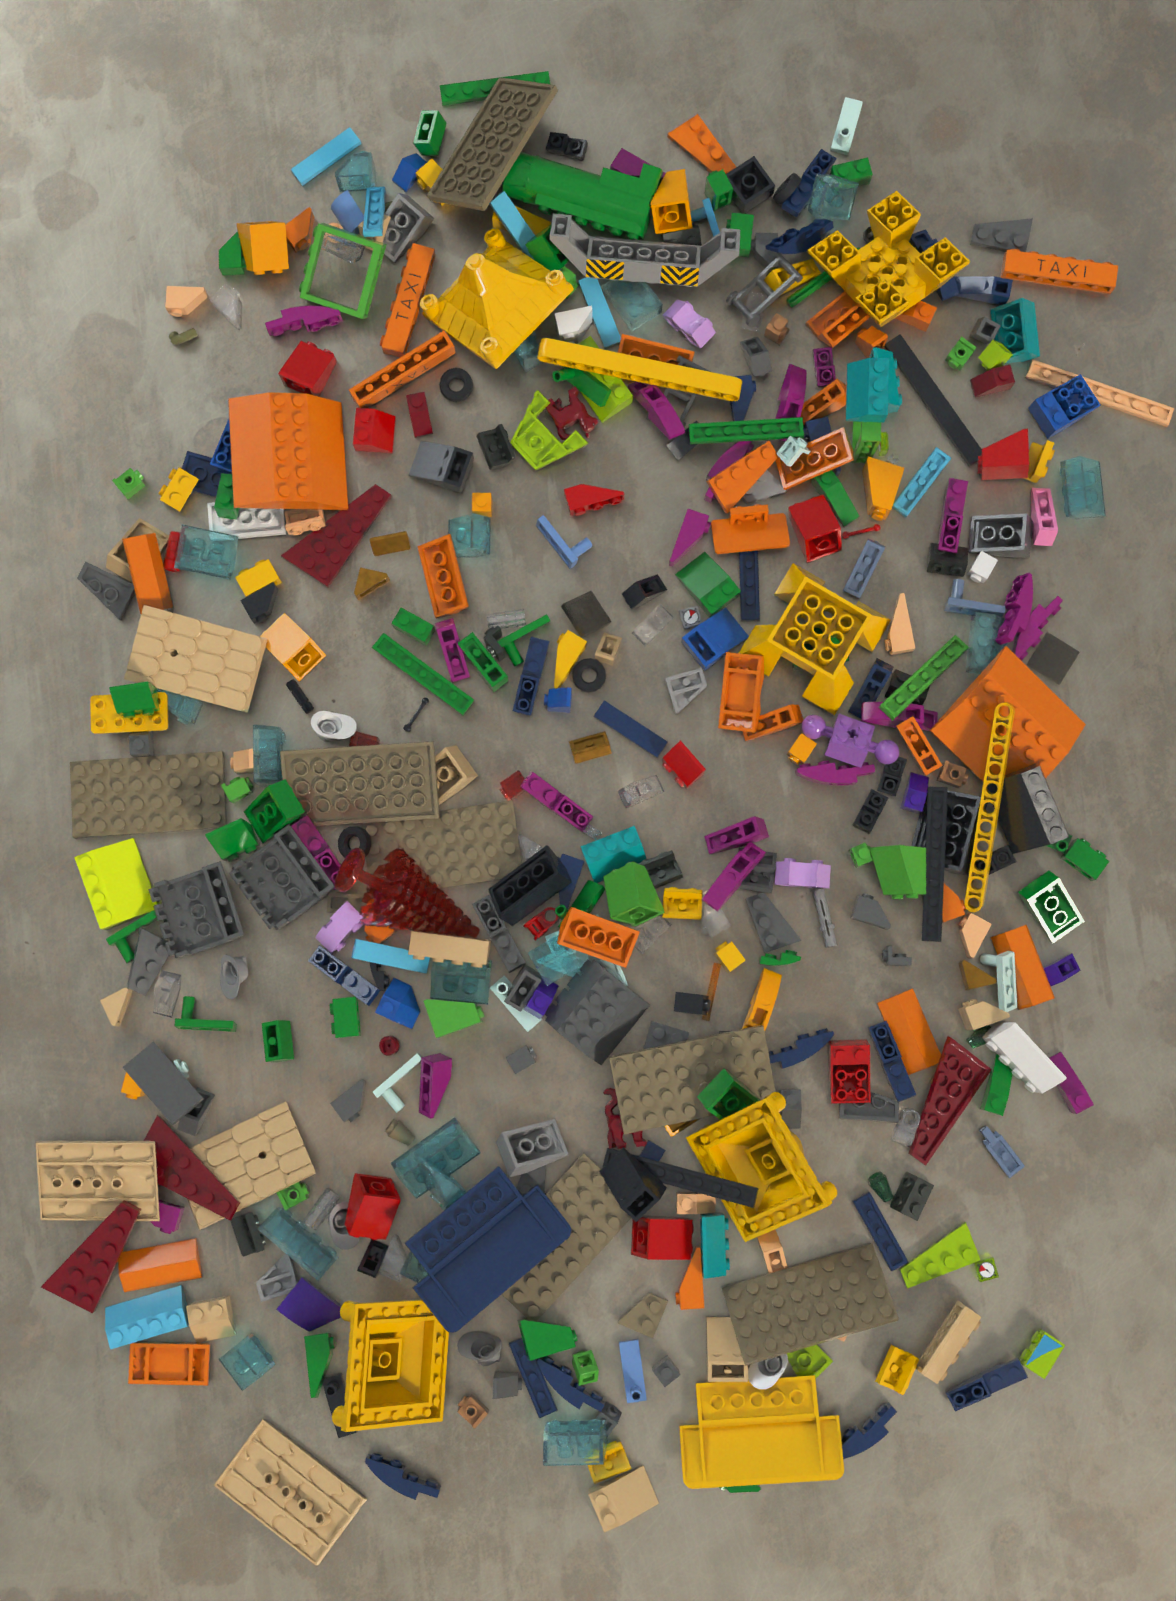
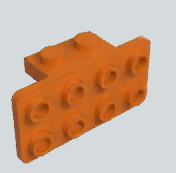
[711,504,790,554]

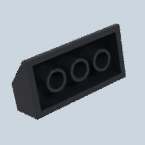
[488,845,572,926]

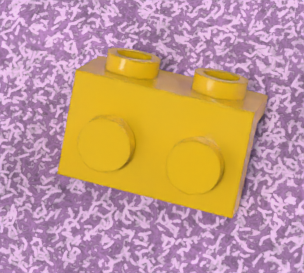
[1024,440,1055,483]
[158,466,199,512]
[662,887,703,920]
[875,1344,919,1395]
[584,1441,632,1484]

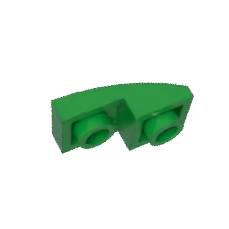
[759,950,801,966]

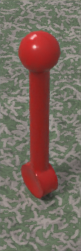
[842,524,881,539]

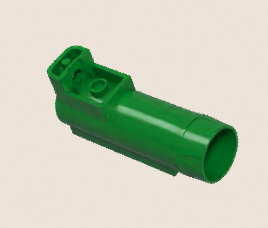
[503,151,663,240]

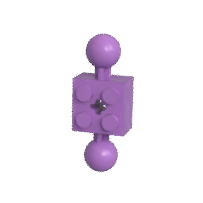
[801,714,899,768]

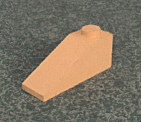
[885,593,915,656]

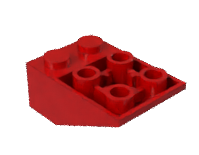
[828,1039,871,1104]

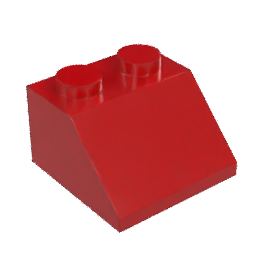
[353,408,396,453]
[662,740,706,789]

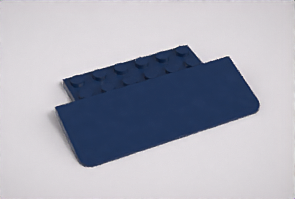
[405,1166,571,1333]

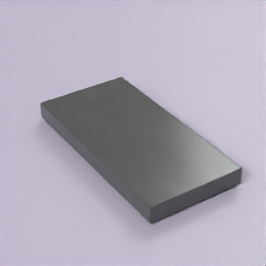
[122,1042,204,1125]

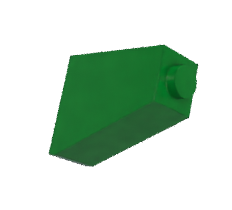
[517,1319,577,1361]

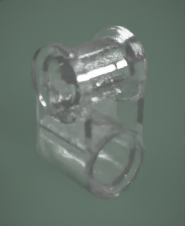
[891,1108,920,1148]

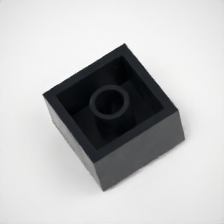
[726,156,775,214]

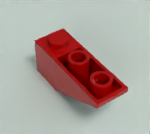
[564,484,625,516]

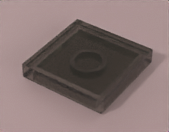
[561,591,612,638]
[1026,632,1080,684]

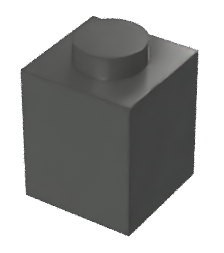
[970,317,1001,344]
[506,1045,537,1074]
[652,1355,680,1387]

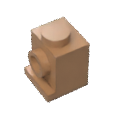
[764,313,790,346]
[936,760,969,788]
[457,1394,489,1429]

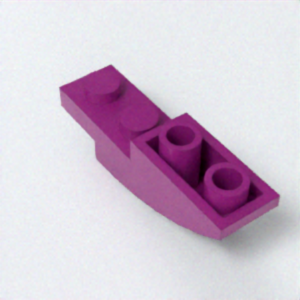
[265,306,343,336]
[775,364,807,442]
[628,382,685,440]
[704,441,754,503]
[938,478,968,553]
[995,573,1033,645]
[1012,596,1063,661]
[862,702,938,731]
[795,760,875,786]
[520,771,593,832]
[291,815,350,890]
[702,841,766,912]

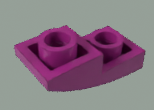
[812,347,836,386]

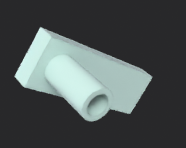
[830,97,863,155]
[980,951,1017,1012]
[490,975,542,1032]
[373,1053,422,1113]

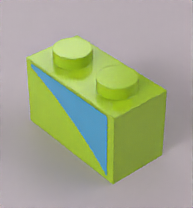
[1020,1329,1065,1379]

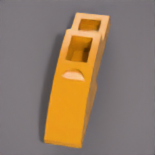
[742,968,782,1031]

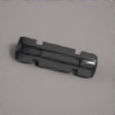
[286,679,314,714]

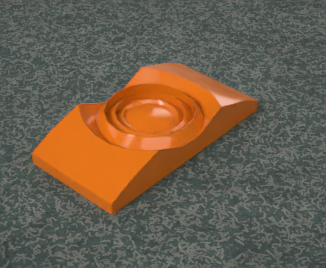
[718,652,764,733]
[128,1341,210,1386]

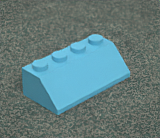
[105,1285,189,1349]

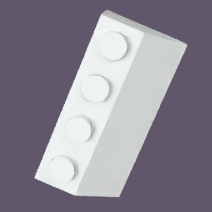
[982,1021,1067,1094]

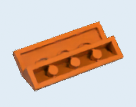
[805,291,870,348]

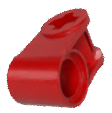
[523,907,560,941]

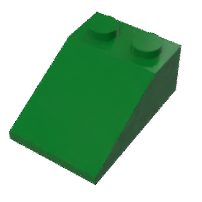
[675,552,741,618]
[244,779,305,844]
[205,818,260,862]
[1018,870,1085,943]
[697,1068,760,1120]

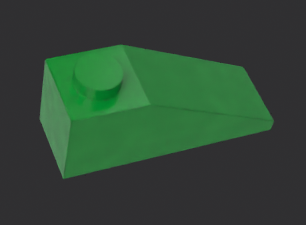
[811,470,859,527]
[457,632,508,693]
[980,1053,1013,1116]
[304,1333,336,1398]

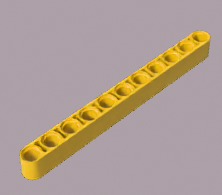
[537,338,742,401]
[965,702,1015,912]

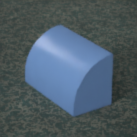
[331,190,364,234]

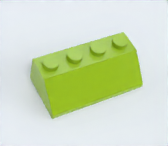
[562,336,633,423]

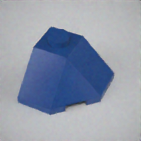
[375,978,421,1029]

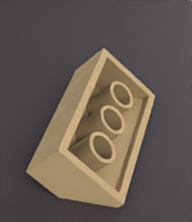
[408,930,491,968]
[916,1301,981,1384]

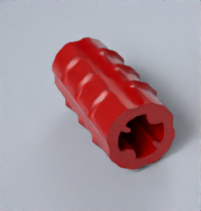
[163,531,187,572]

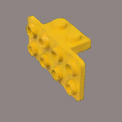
[90,692,168,734]

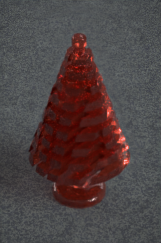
[335,848,480,938]

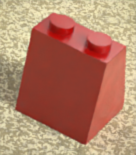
[278,341,337,397]
[977,428,1029,480]
[788,494,842,563]
[345,1173,401,1240]
[631,1215,694,1260]

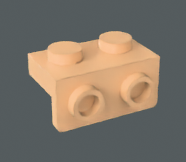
[284,509,326,535]

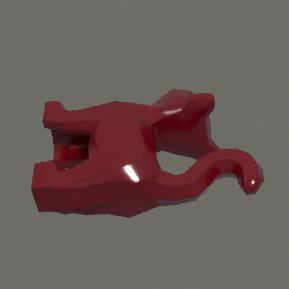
[546,387,598,452]
[603,1088,647,1149]

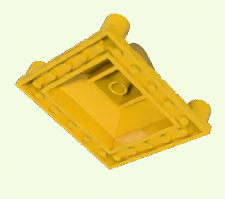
[420,228,574,369]
[686,1092,837,1242]
[332,1300,449,1432]

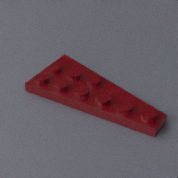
[281,484,392,588]
[908,1036,992,1166]
[144,1115,240,1221]
[41,1200,141,1314]

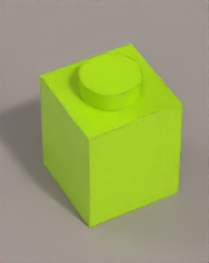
[978,340,1013,370]

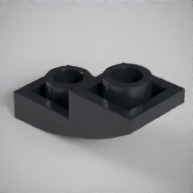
[546,132,588,160]
[666,420,699,460]
[877,756,907,797]
[853,789,888,834]
[976,845,1017,875]
[370,962,389,991]

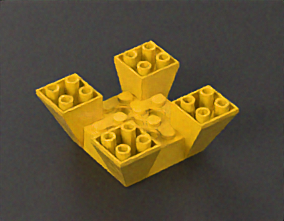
[808,191,970,327]
[739,563,891,716]

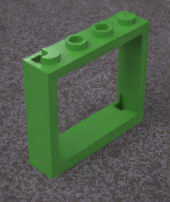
[299,223,387,319]
[851,421,881,463]

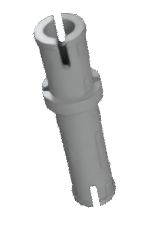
[812,889,838,948]

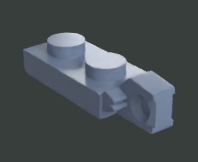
[979,1126,1025,1178]

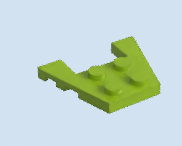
[510,390,588,470]

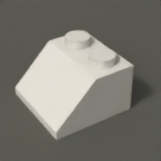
[555,305,592,344]

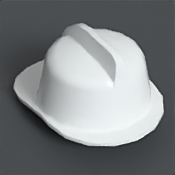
[311,711,357,741]
[748,1354,788,1389]

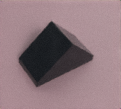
[357,1239,389,1278]

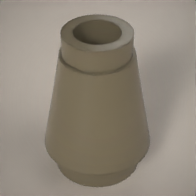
[385,1119,415,1146]

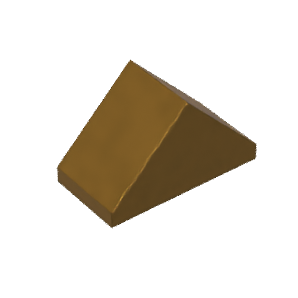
[354,567,390,600]
[959,960,997,990]

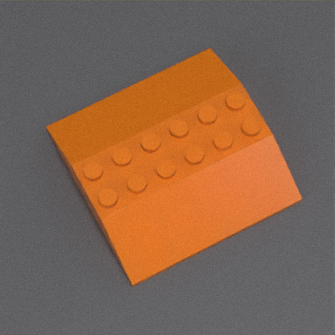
[228,392,348,510]
[930,646,1086,782]

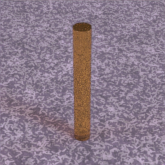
[702,963,721,1021]

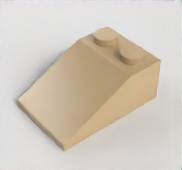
[106,518,169,584]
[435,745,478,805]
[588,1465,659,1533]

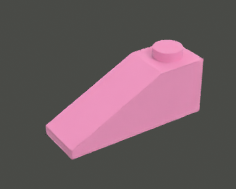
[1031,488,1058,546]

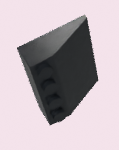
[988,762,1069,854]
[911,791,988,876]

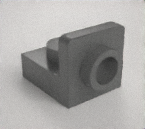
[882,945,912,966]
[589,1402,622,1439]

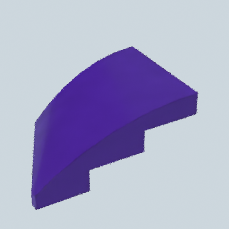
[276,1277,342,1332]

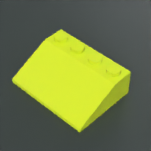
[74,838,158,930]

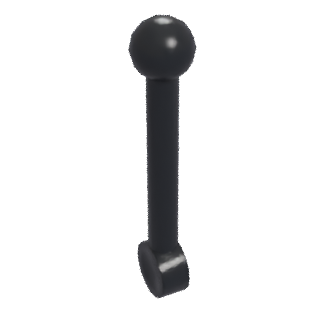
[403,697,429,732]

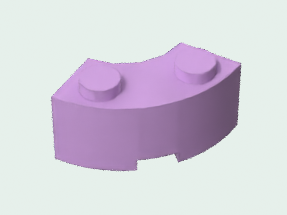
[662,299,716,348]
[775,858,831,888]
[315,901,364,954]

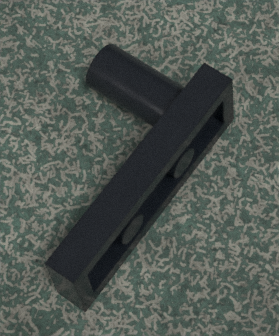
[323,1373,358,1438]

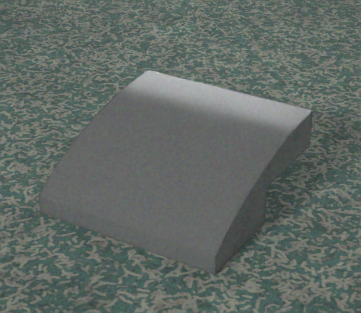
[738,847,777,893]

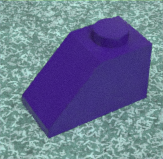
[900,772,929,814]
[1043,953,1081,986]
[523,976,559,1019]

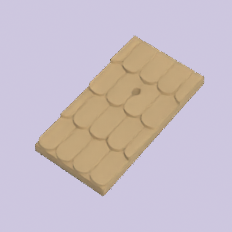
[124,605,268,713]
[187,1102,315,1231]
[36,1141,160,1221]
[214,1419,367,1565]

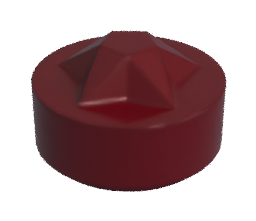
[379,1036,400,1056]

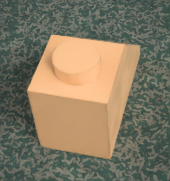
[165,286,208,317]
[230,749,260,774]
[959,913,992,959]
[676,1192,716,1214]
[757,1230,788,1274]

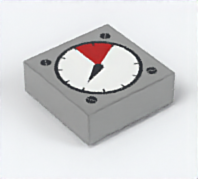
[679,606,702,630]

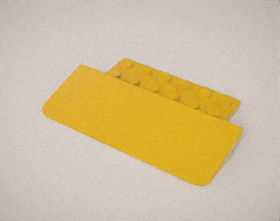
[679,1375,844,1489]

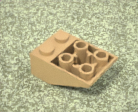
[706,1317,748,1382]

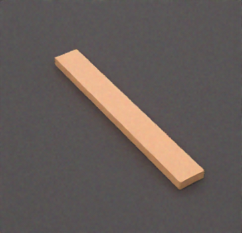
[1025,359,1174,427]

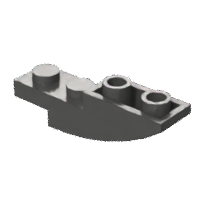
[472,895,526,973]

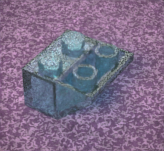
[528,934,581,986]

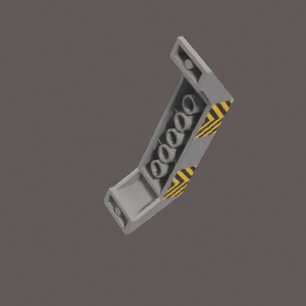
[550,214,740,287]

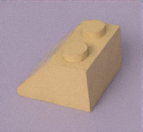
[958,999,1010,1030]
[186,1295,236,1343]

